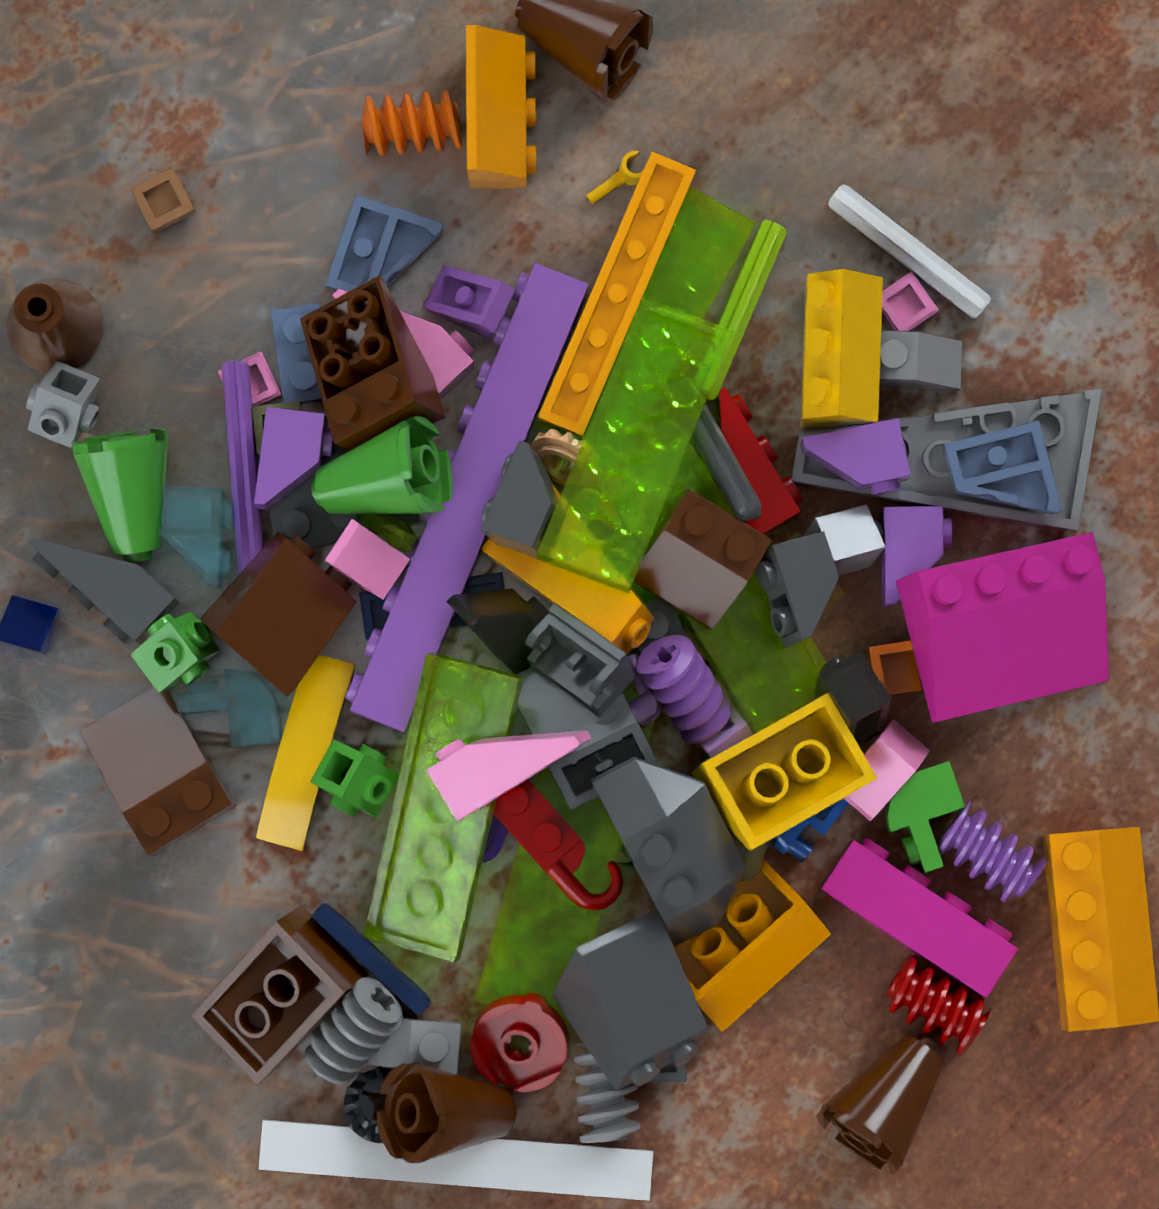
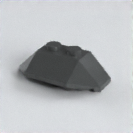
[590,757,746,947]

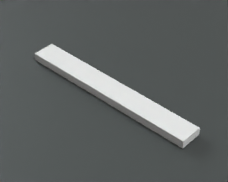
[258,1119,653,1201]

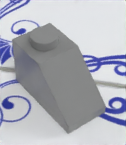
[879,330,962,390]
[367,1018,463,1074]

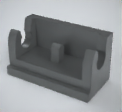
[525,603,636,716]

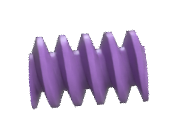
[636,635,732,744]
[938,800,1048,903]

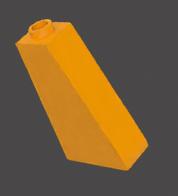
[481,483,655,654]

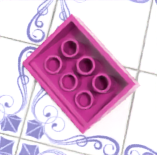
[896,532,1109,723]

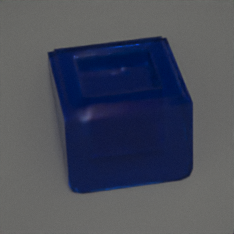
[0,595,59,655]

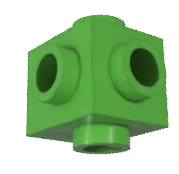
[130,611,220,693]
[310,739,400,818]

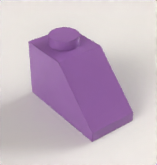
[254,407,334,510]
[800,418,911,496]
[880,506,952,608]

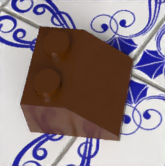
[628,488,772,630]

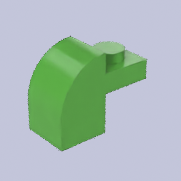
[884,761,965,873]

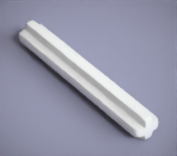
[828,184,991,318]

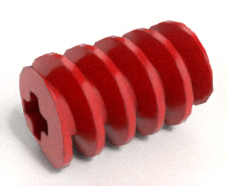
[882,954,992,1055]

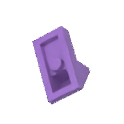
[423,265,515,339]

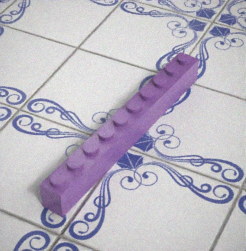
[345,263,589,735]

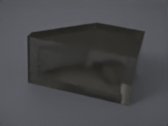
[446,588,549,675]
[814,651,892,745]

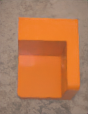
[864,640,922,699]

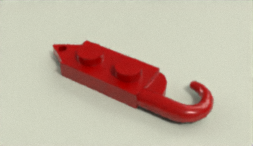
[486,779,623,911]

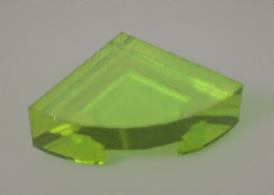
[360,514,417,553]

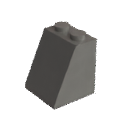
[552,910,708,1091]

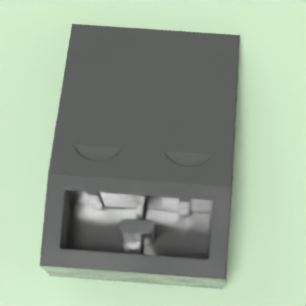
[505,667,660,812]

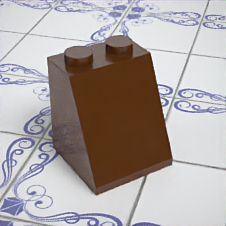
[200,532,357,697]

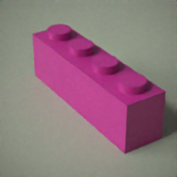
[819,837,1018,998]

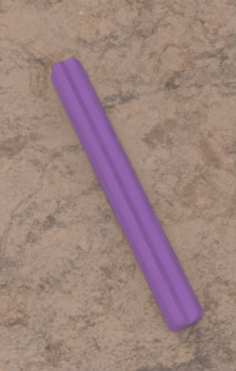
[222,361,264,575]

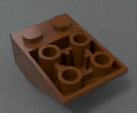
[300,276,445,451]

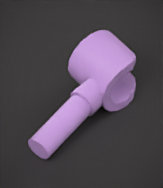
[627,654,661,726]

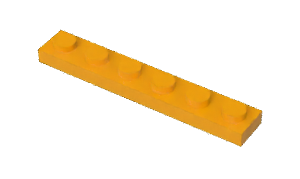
[538,151,696,438]

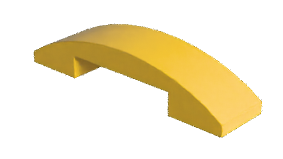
[256,655,356,851]

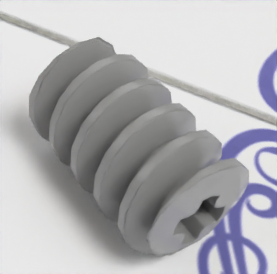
[305,977,403,1085]
[574,1042,640,1143]

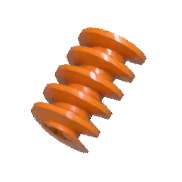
[362,89,462,158]

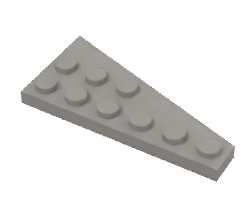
[791,388,1102,532]

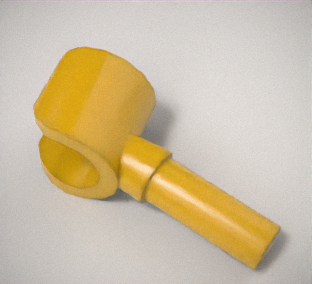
[586,151,643,204]

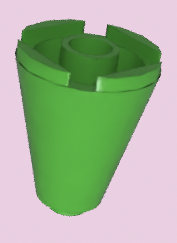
[311,416,453,514]
[71,428,169,563]

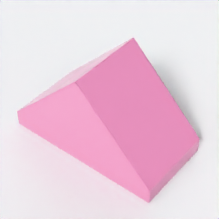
[325,519,410,600]
[844,719,930,821]

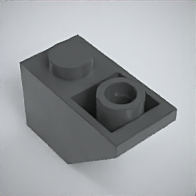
[481,440,566,562]
[755,531,839,648]

